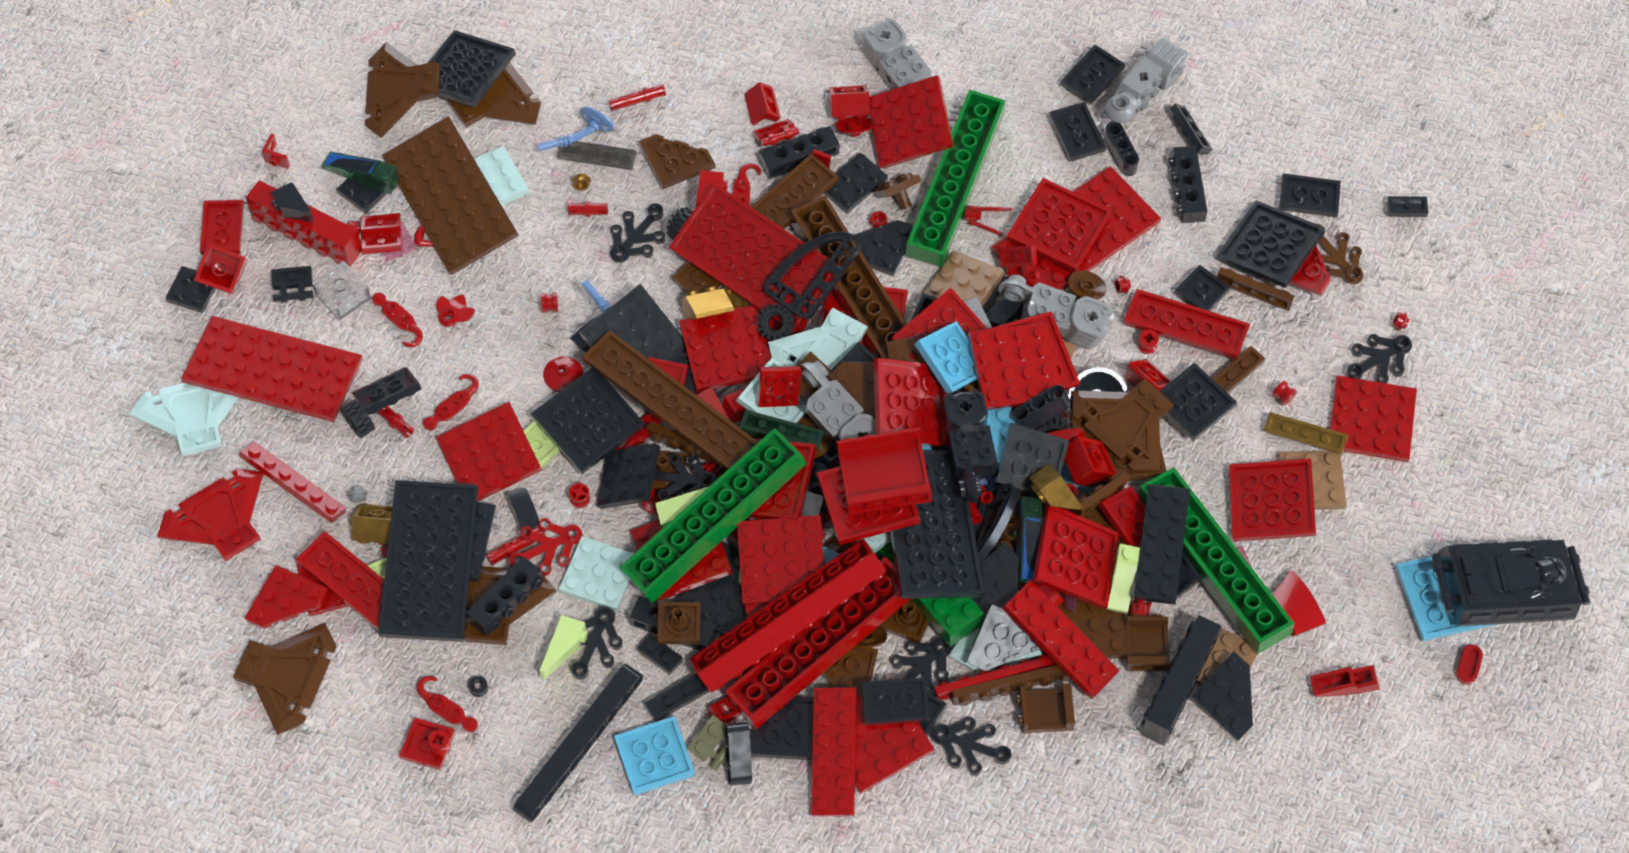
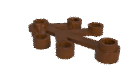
[1317,224,1364,284]

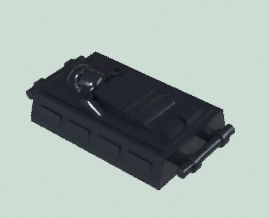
[1431,539,1591,627]

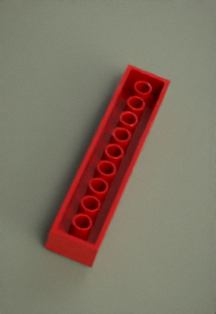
[690,539,886,693]
[725,557,910,729]

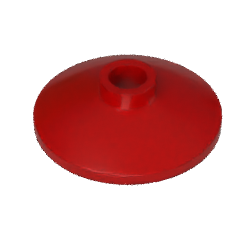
[836,117,874,137]
[543,356,583,392]

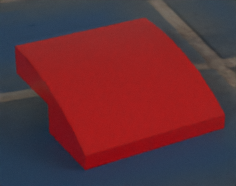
[361,213,402,255]

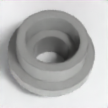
[347,487,368,502]

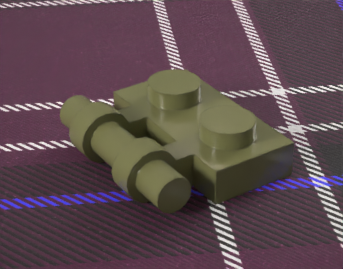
[687,715,726,771]

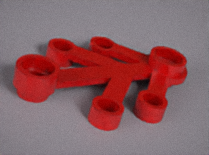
[508,518,583,576]

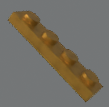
[1264,412,1348,455]

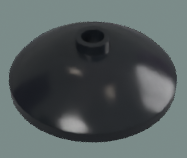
[1068,367,1128,412]

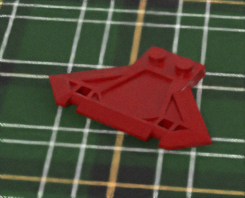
[157,469,264,562]

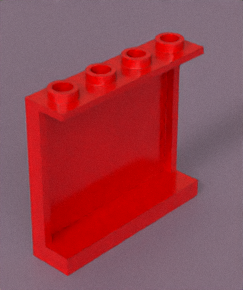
[837,428,932,515]

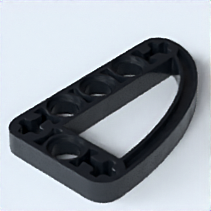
[765,232,862,320]
[973,483,1020,564]

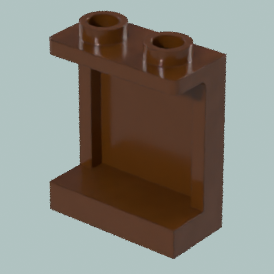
[1126,614,1170,671]
[1016,683,1075,734]

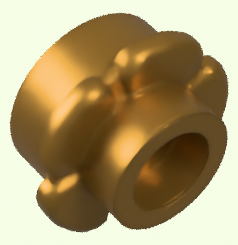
[572,173,591,191]

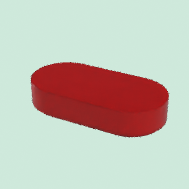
[1456,644,1483,685]

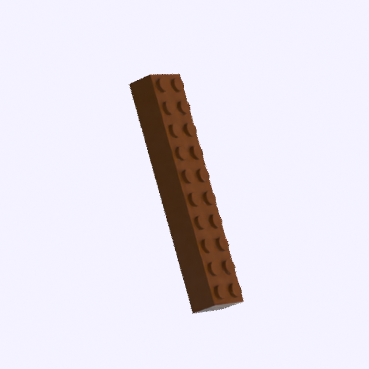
[791,195,907,359]

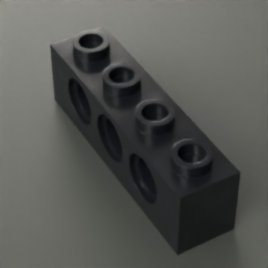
[760,126,840,180]
[1169,146,1208,223]
[466,556,543,636]
[629,596,717,651]

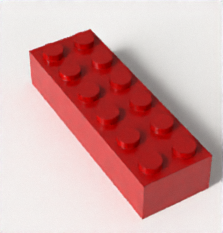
[246,180,362,268]

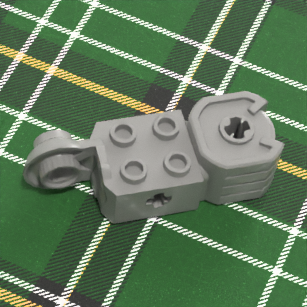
[863,18,931,90]
[1104,38,1189,123]
[998,275,1112,349]
[800,361,876,441]

